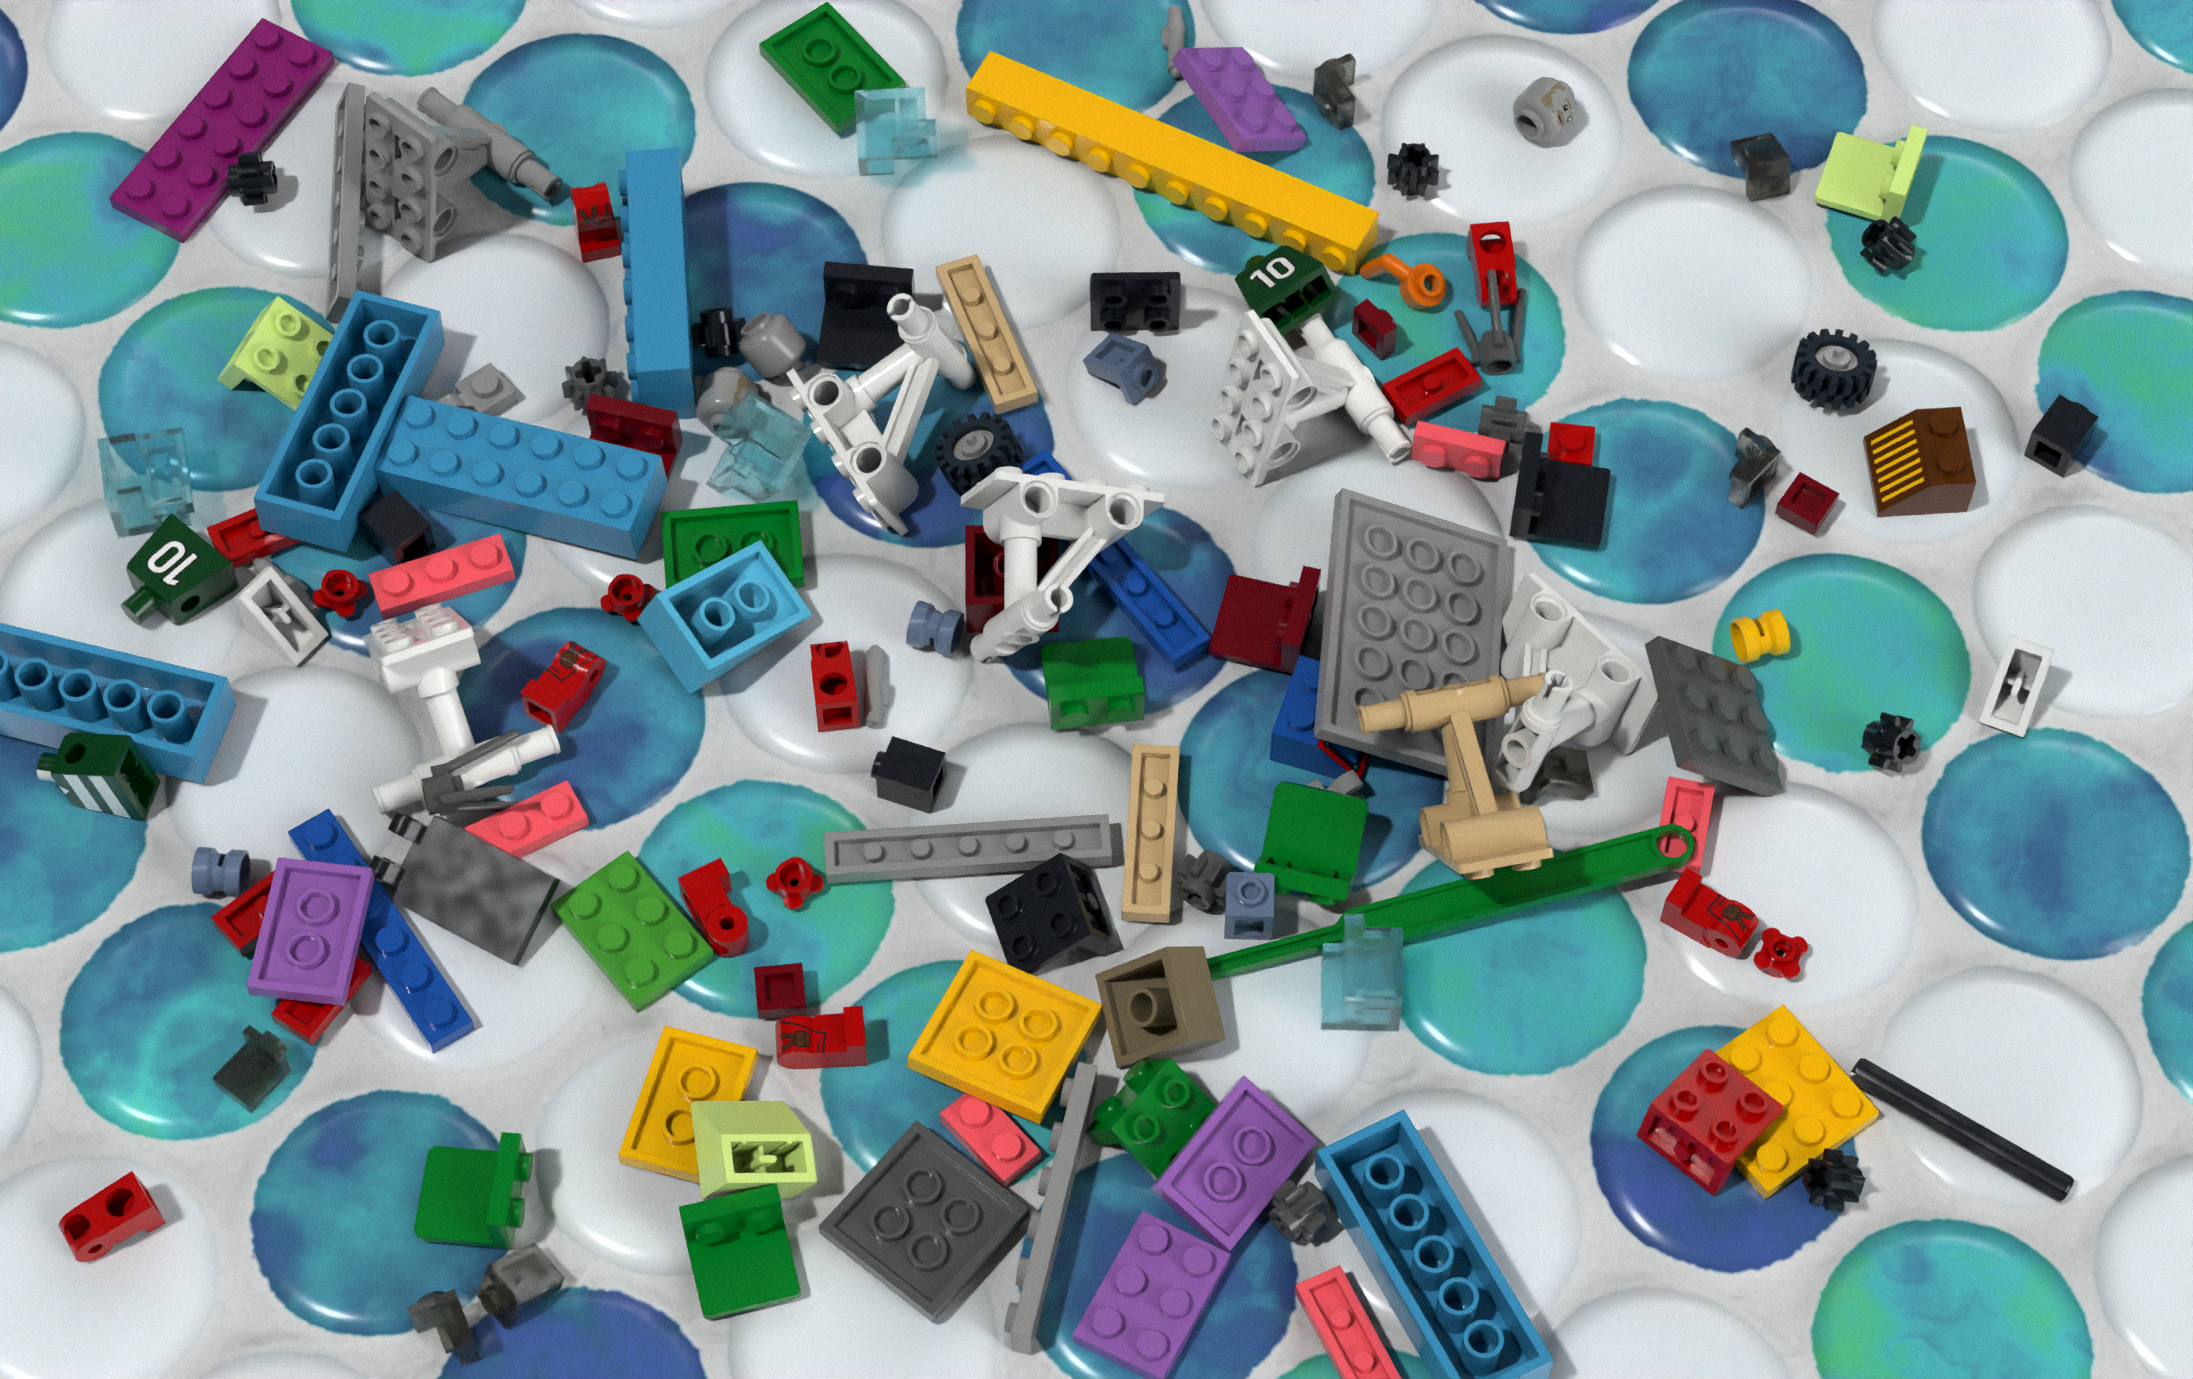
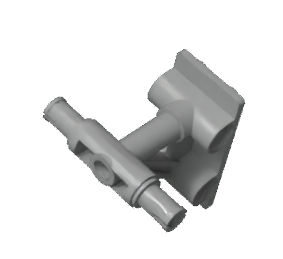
[366,87,563,262]

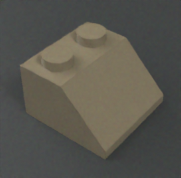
[1095,946,1226,1068]

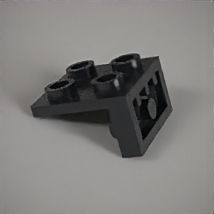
[817,261,916,369]
[1090,272,1181,333]
[1509,431,1611,549]
[985,852,1119,974]

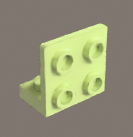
[1814,124,1928,223]
[217,296,333,412]

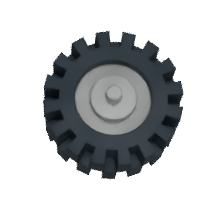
[1791,329,1877,410]
[934,412,1023,495]

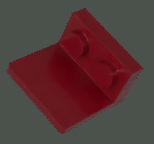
[585,393,683,481]
[1209,565,1321,674]

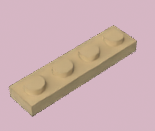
[936,254,1038,414]
[1121,744,1180,923]

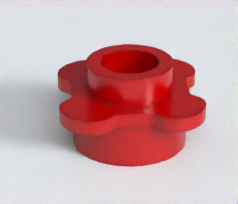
[312,569,367,618]
[600,574,655,622]
[766,857,823,910]
[1753,928,1808,979]

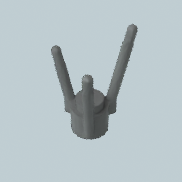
[1454,269,1526,376]
[421,729,520,817]

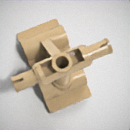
[1357,672,1554,879]

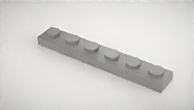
[326,82,366,323]
[824,814,1112,883]
[1004,1062,1097,1355]

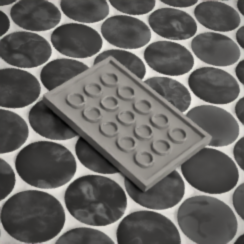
[1314,488,1507,781]

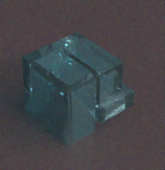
[855,87,937,176]
[706,392,814,503]
[97,427,195,538]
[1321,913,1403,1032]

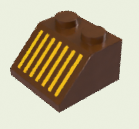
[1863,407,1976,517]

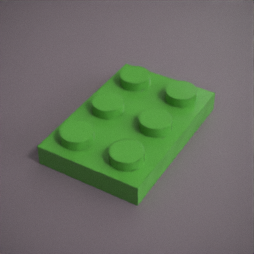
[550,850,714,1013]

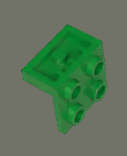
[679,1183,801,1320]

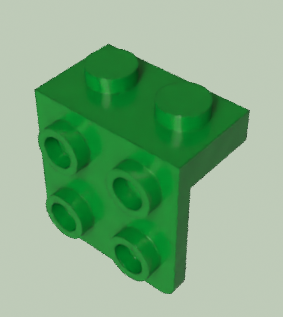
[1041,636,1145,730]
[1253,781,1369,905]
[1085,1058,1216,1181]
[414,1132,533,1249]

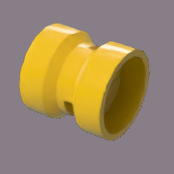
[1730,608,1790,664]

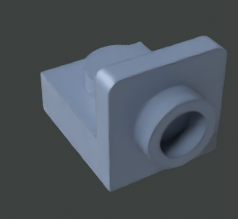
[1083,332,1162,405]
[1224,872,1275,940]

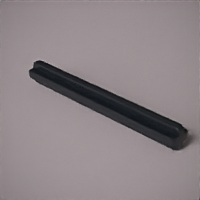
[1849,1058,2074,1202]

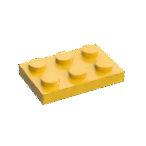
[618,1025,759,1184]

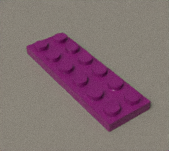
[109,18,335,243]

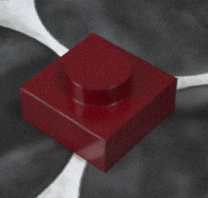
[1352,299,1397,361]
[1775,472,1840,535]
[754,962,807,1019]

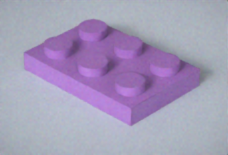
[1172,47,1307,153]
[246,857,375,1006]
[1150,1075,1317,1252]
[1073,1211,1231,1379]

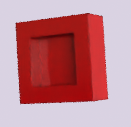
[1547,422,1595,466]

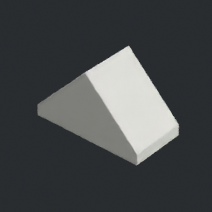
[235,566,329,666]
[1979,634,2055,737]

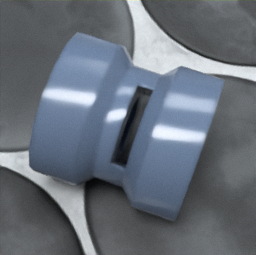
[906,600,965,657]
[191,847,250,897]

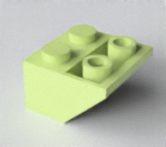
[690,1101,817,1200]

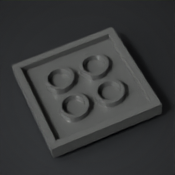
[1645,636,1782,797]
[819,1120,1030,1323]

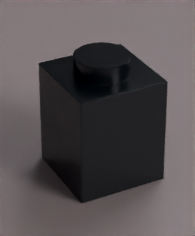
[2024,394,2099,478]
[360,490,436,566]
[871,736,947,814]

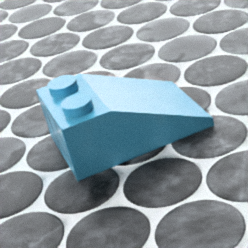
[637,540,813,694]

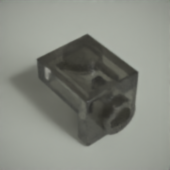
[1313,53,1356,131]
[1519,746,1594,805]

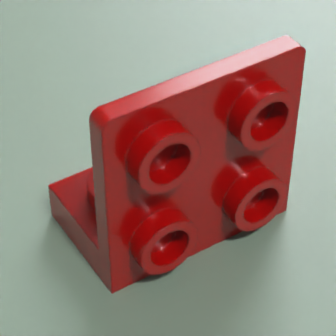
[1636,1049,1783,1197]

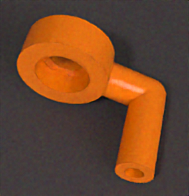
[1360,253,1446,310]

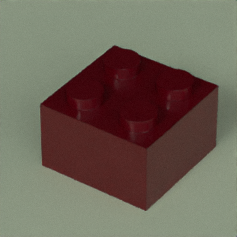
[965,525,1059,633]

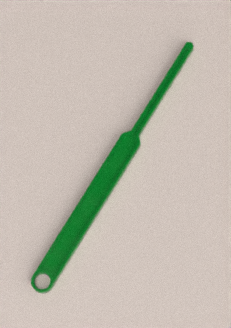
[1207,824,1694,981]

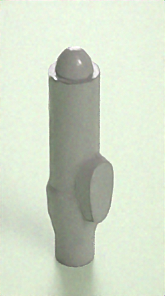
[1162,6,1185,78]
[253,557,320,617]
[864,645,889,728]

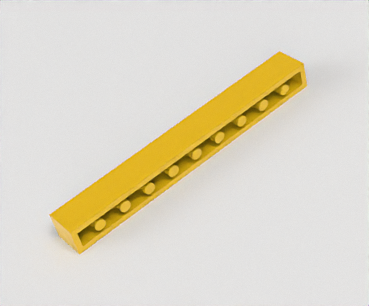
[966,51,1379,276]

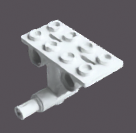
[786,293,977,536]
[1210,309,1412,487]
[961,466,1165,663]
[1491,571,1660,795]
[363,603,561,815]

